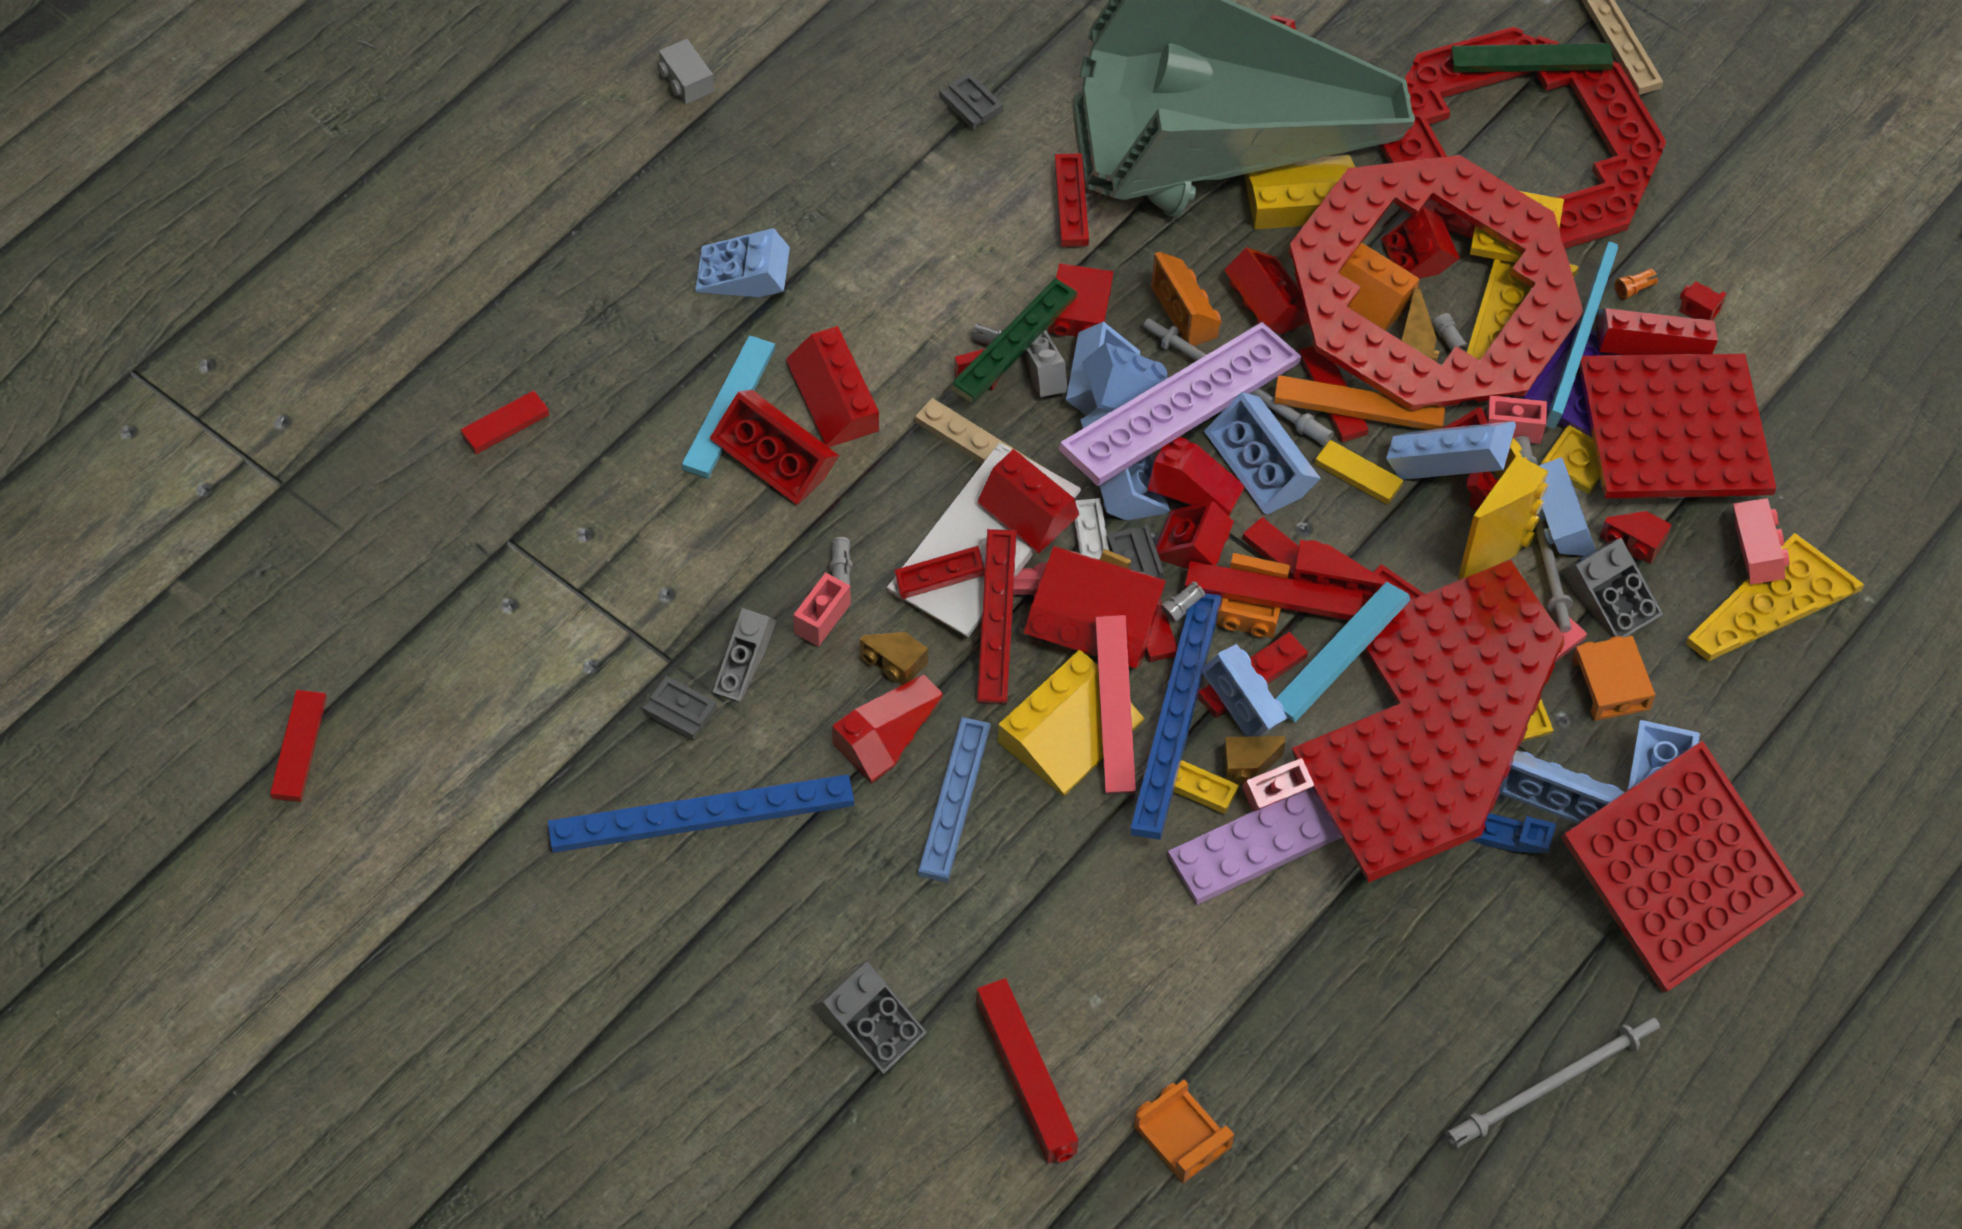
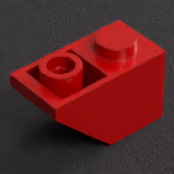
[1600,511,1672,564]

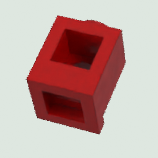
[1679,281,1727,321]

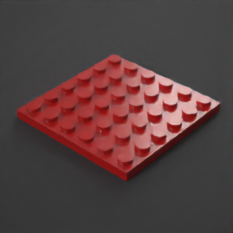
[1579,353,1777,498]
[1560,740,1804,993]

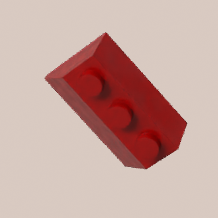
[1224,247,1307,334]
[977,449,1080,554]

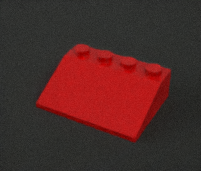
[1024,546,1166,668]

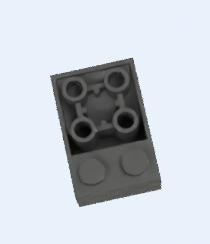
[1561,538,1663,637]
[811,961,927,1074]

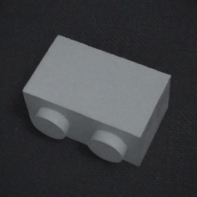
[657,39,714,104]

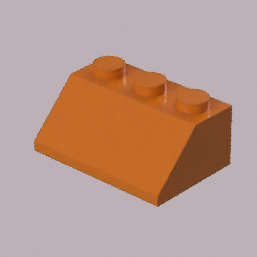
[1339,243,1420,331]
[1151,252,1222,346]

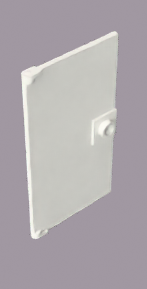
[886,443,1081,637]

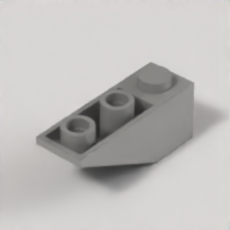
[1023,330,1068,397]
[713,608,776,702]

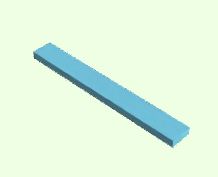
[1546,241,1618,429]

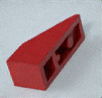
[1293,540,1383,598]

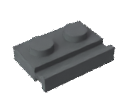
[939,72,1003,130]
[1107,524,1164,578]
[643,675,717,741]

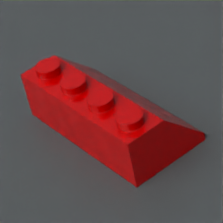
[1595,308,1718,355]
[786,326,879,447]
[710,390,840,505]

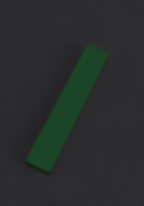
[1451,43,1613,72]
[951,278,1077,404]

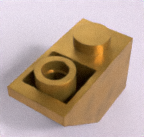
[860,632,928,685]

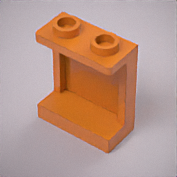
[1216,553,1290,639]
[1572,636,1656,721]
[1134,1079,1234,1184]

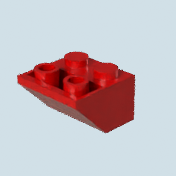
[1381,207,1460,279]

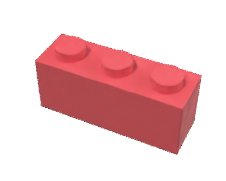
[1733,498,1790,584]

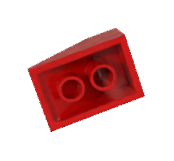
[1147,437,1245,516]

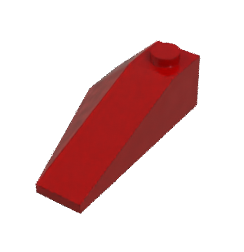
[832,674,943,784]

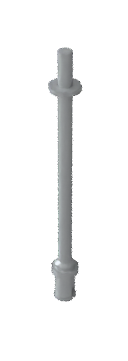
[1143,318,1334,446]
[1514,436,1573,633]
[1445,1017,1660,1150]

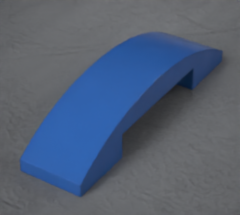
[1470,813,1556,853]

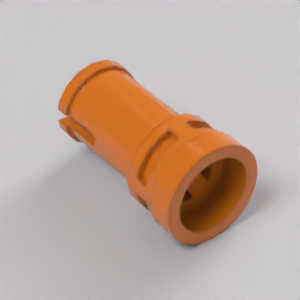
[1614,268,1658,300]

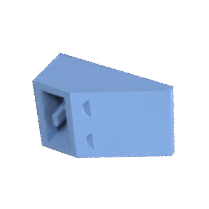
[695,228,790,297]

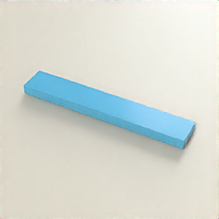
[682,335,775,479]
[1276,582,1411,722]

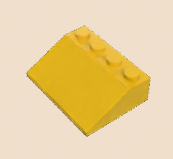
[1244,155,1355,229]
[1458,455,1549,580]
[997,650,1144,796]

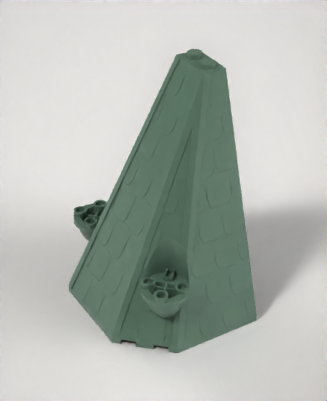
[1073,0,1415,218]

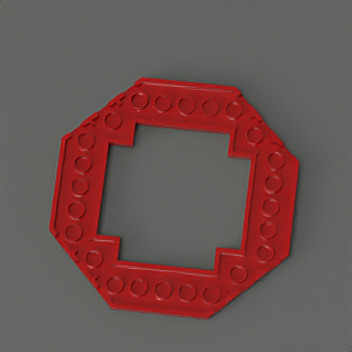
[1379,26,1666,248]
[1288,155,1584,410]

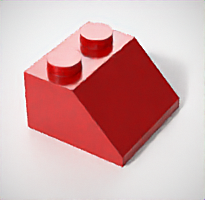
[1156,500,1234,569]

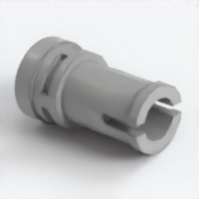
[1432,313,1468,352]
[1160,581,1205,623]

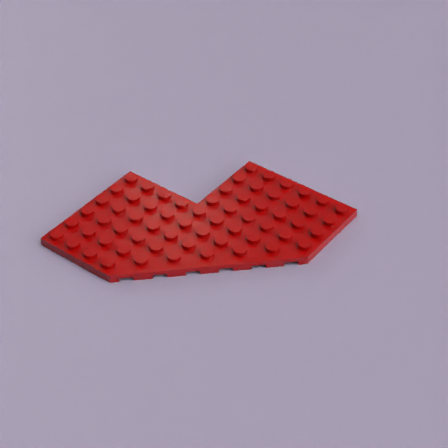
[1292,559,1564,883]

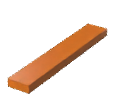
[1274,375,1445,430]

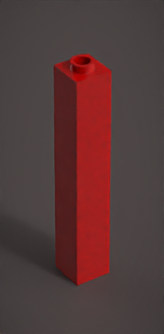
[976,978,1079,1164]

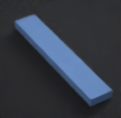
[918,717,991,883]

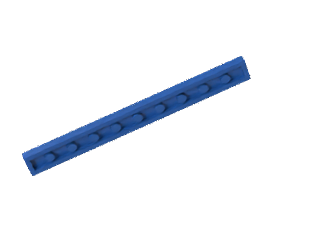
[1130,593,1222,840]
[548,774,854,853]

